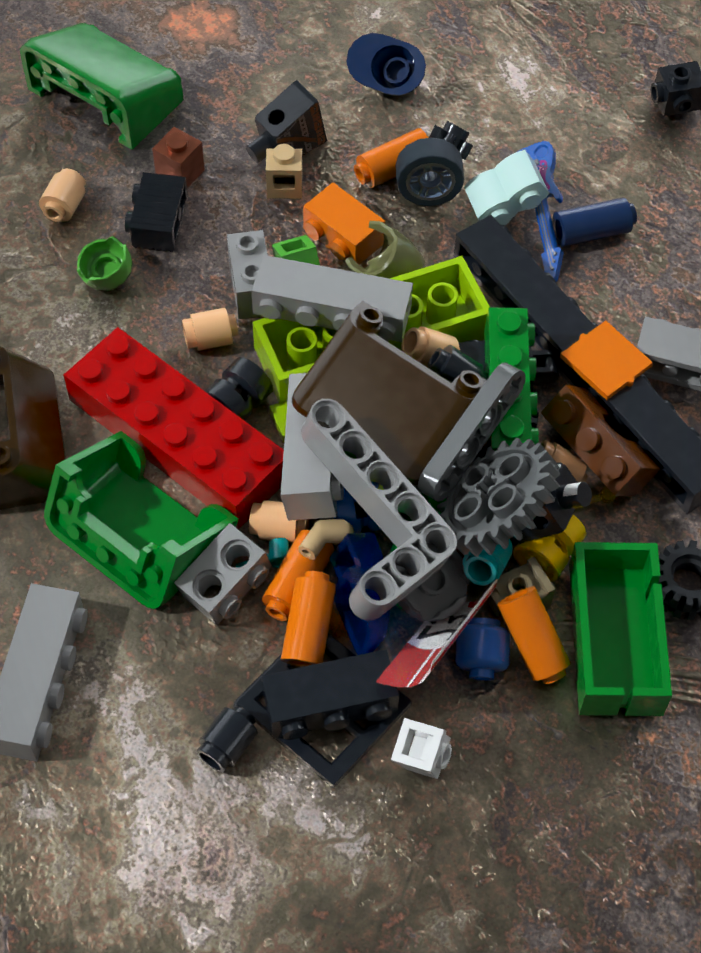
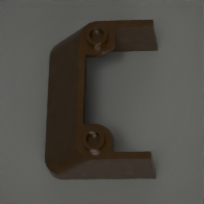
[0,346,66,510]

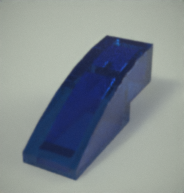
[330,533,390,655]

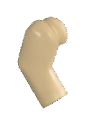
[298,519,354,560]

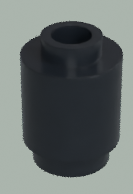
[428,345,488,383]
[196,706,258,773]

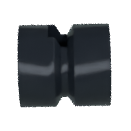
[205,357,273,421]

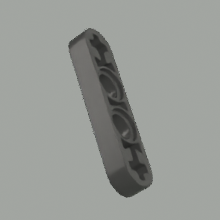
[418,362,526,502]

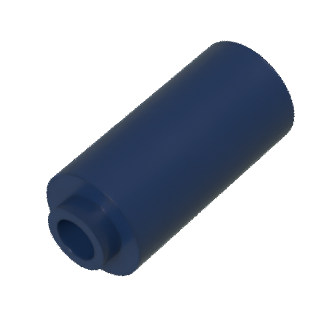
[553,197,637,247]

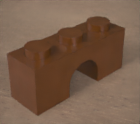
[541,385,660,497]

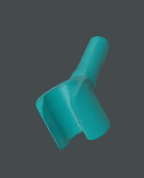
[236,538,290,569]

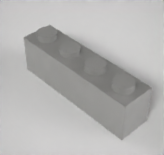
[252,255,413,342]
[637,316,701,391]
[281,373,344,521]
[0,583,88,762]

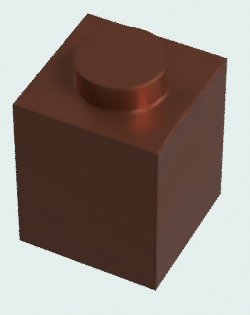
[152,127,205,188]

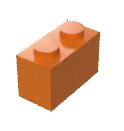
[303,182,385,265]

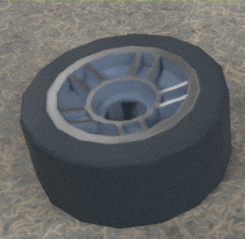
[396,138,464,206]

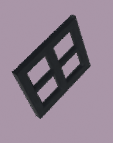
[233,633,412,789]

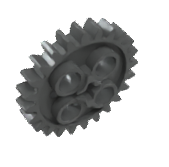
[437,438,560,557]

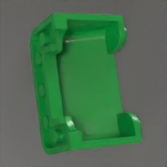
[20,23,184,150]
[44,431,239,609]

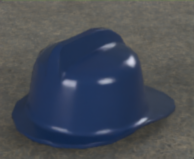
[346,33,426,96]

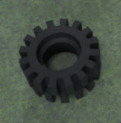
[658,540,701,620]

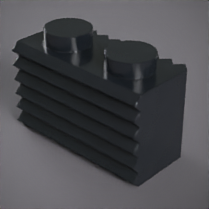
[125,172,188,252]

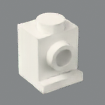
[391,718,452,779]

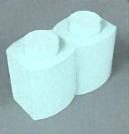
[464,150,549,226]

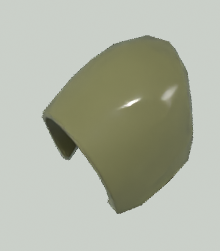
[345,220,426,279]

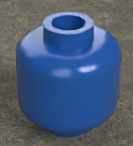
[455,618,511,681]

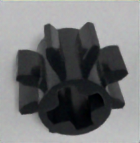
[429,121,473,160]

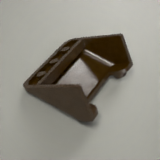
[292,301,487,485]

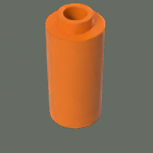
[354,128,429,188]
[262,530,335,621]
[281,571,337,667]
[497,586,571,684]

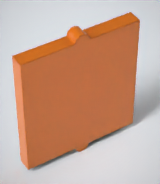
[560,320,653,400]

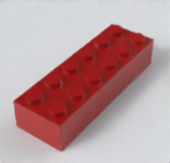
[63,327,284,530]

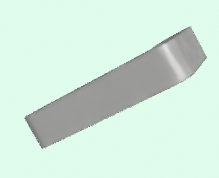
[301,399,457,620]

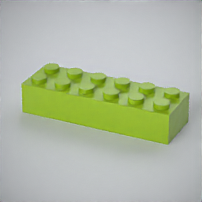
[252,256,490,402]

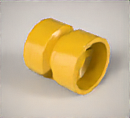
[513,514,587,582]

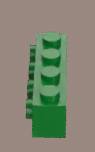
[484,307,539,451]

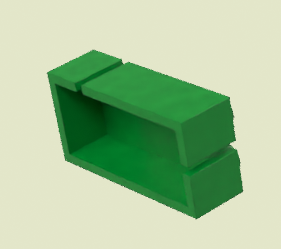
[569,542,672,716]

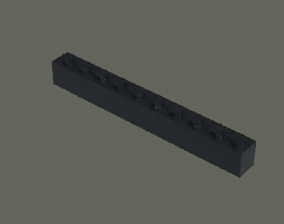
[454,215,701,514]

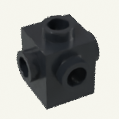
[650,61,701,116]

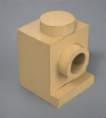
[266,144,303,199]

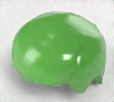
[77,236,132,291]

